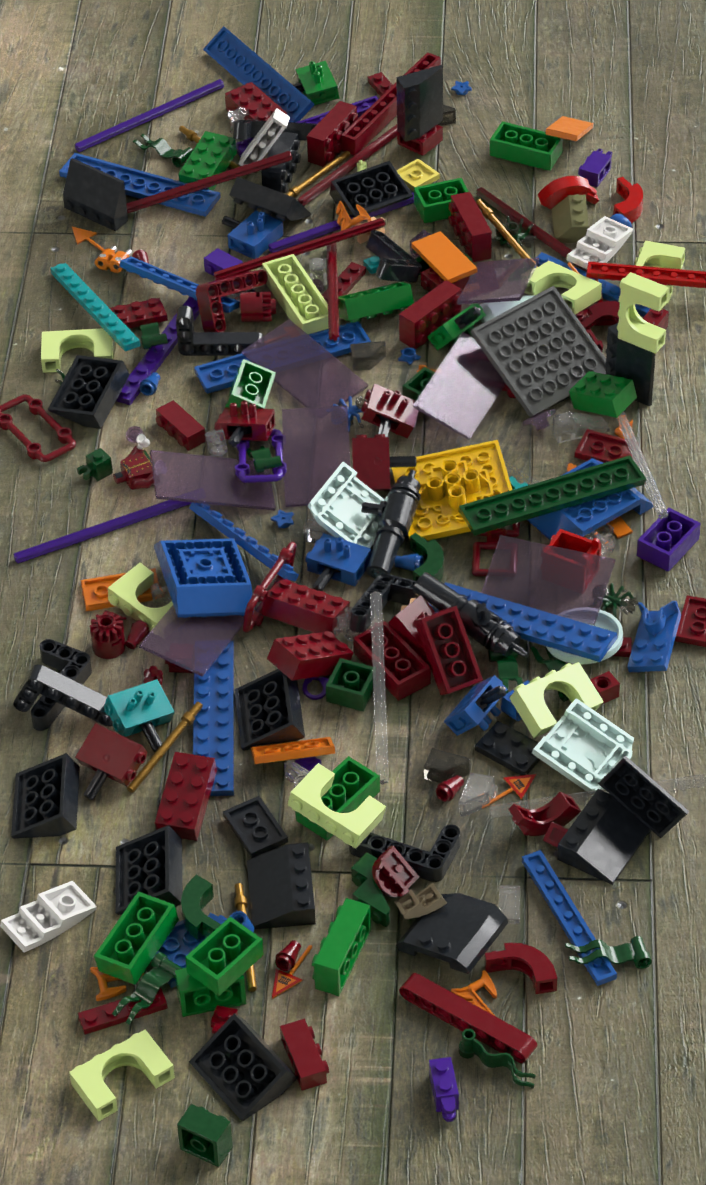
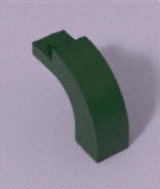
[410,533,444,581]
[181,874,221,940]

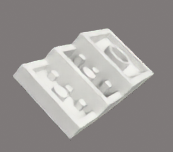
[566,216,633,269]
[0,881,97,952]

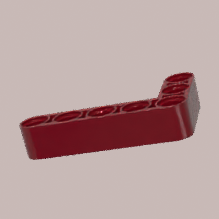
[196,270,268,332]

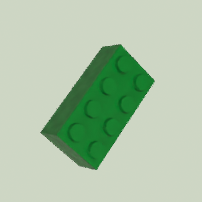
[490,121,563,171]
[178,131,237,191]
[338,282,414,323]
[295,756,380,841]
[94,892,179,985]
[312,898,371,996]

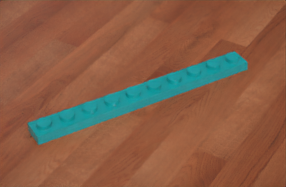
[50,263,141,351]

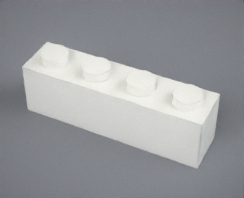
[238,108,290,166]

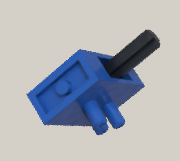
[222,210,284,259]
[305,533,371,591]
[444,675,508,736]

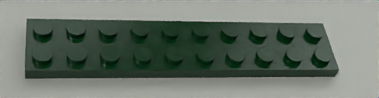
[459,455,646,536]

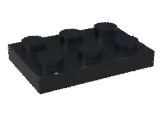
[475,721,541,776]
[223,796,288,858]

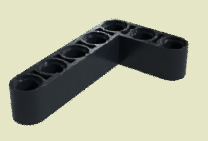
[233,120,317,141]
[366,230,422,283]
[176,306,265,356]
[349,574,428,633]
[31,639,92,731]
[13,664,113,727]
[349,824,460,882]

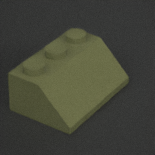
[551,194,589,243]

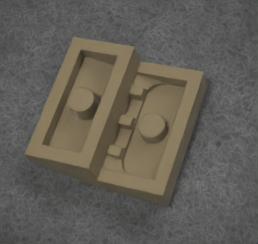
[394,883,447,919]

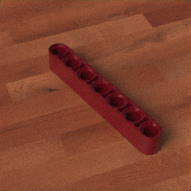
[399,973,538,1063]

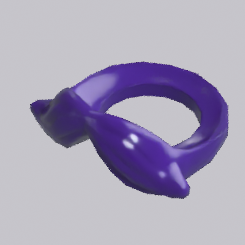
[302,677,329,700]

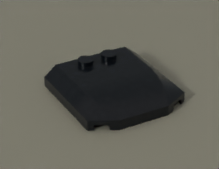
[396,893,508,974]

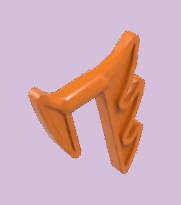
[336,201,371,231]
[90,967,144,1001]
[451,970,497,1016]

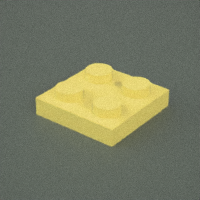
[396,159,440,191]

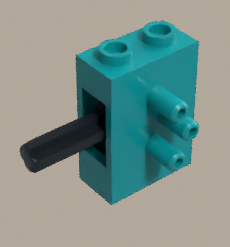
[104,679,175,752]

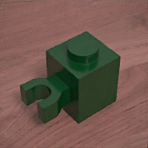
[77,448,113,481]

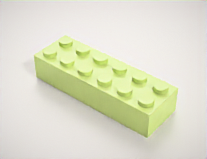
[262,254,329,336]

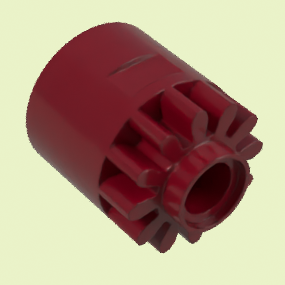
[240,292,276,322]
[90,612,126,659]

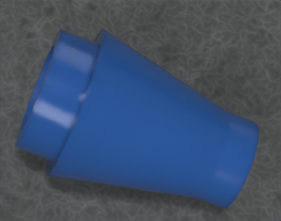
[140,372,160,396]
[395,554,424,571]

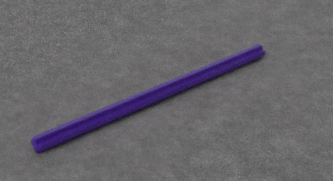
[75,79,224,152]
[268,192,414,253]
[14,489,205,564]

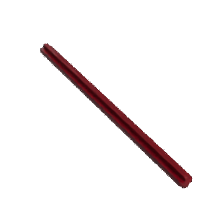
[297,124,397,206]
[127,151,292,214]
[476,187,605,280]
[214,218,385,280]
[327,243,339,341]

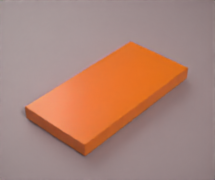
[545,116,594,141]
[411,231,477,283]
[80,568,162,611]
[251,737,335,764]

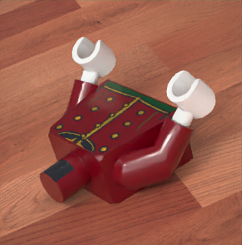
[113,434,167,490]

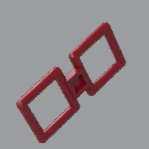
[472,522,520,578]

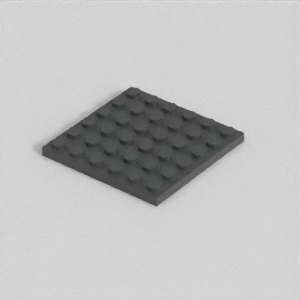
[470,286,606,418]

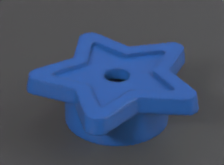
[451,81,472,95]
[398,347,421,365]
[271,510,294,528]

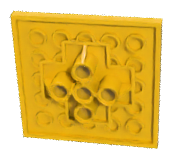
[391,440,512,541]

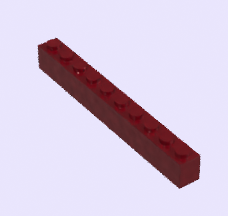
[341,52,441,155]

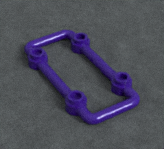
[235,429,287,483]

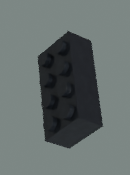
[261,132,301,194]

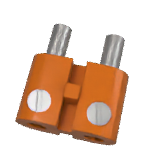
[95,246,132,273]

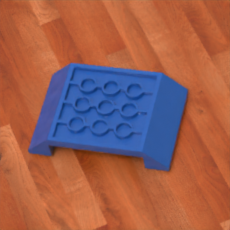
[528,458,654,540]

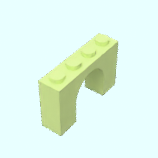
[634,240,685,303]
[522,261,602,315]
[617,272,669,354]
[41,328,113,373]
[108,563,192,641]
[510,662,603,738]
[287,763,386,849]
[69,1029,175,1121]

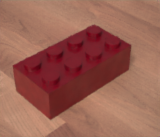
[225,82,287,121]
[307,101,358,167]
[449,192,492,262]
[399,280,462,349]
[262,579,350,635]
[414,606,483,695]
[353,621,431,701]
[267,631,354,681]
[155,752,217,841]

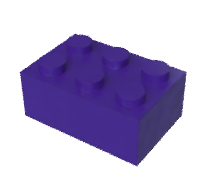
[636,508,701,572]

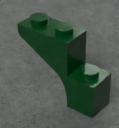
[351,852,390,927]

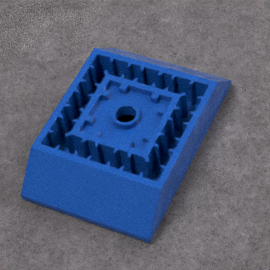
[154,538,254,618]

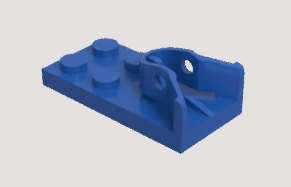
[627,601,681,672]

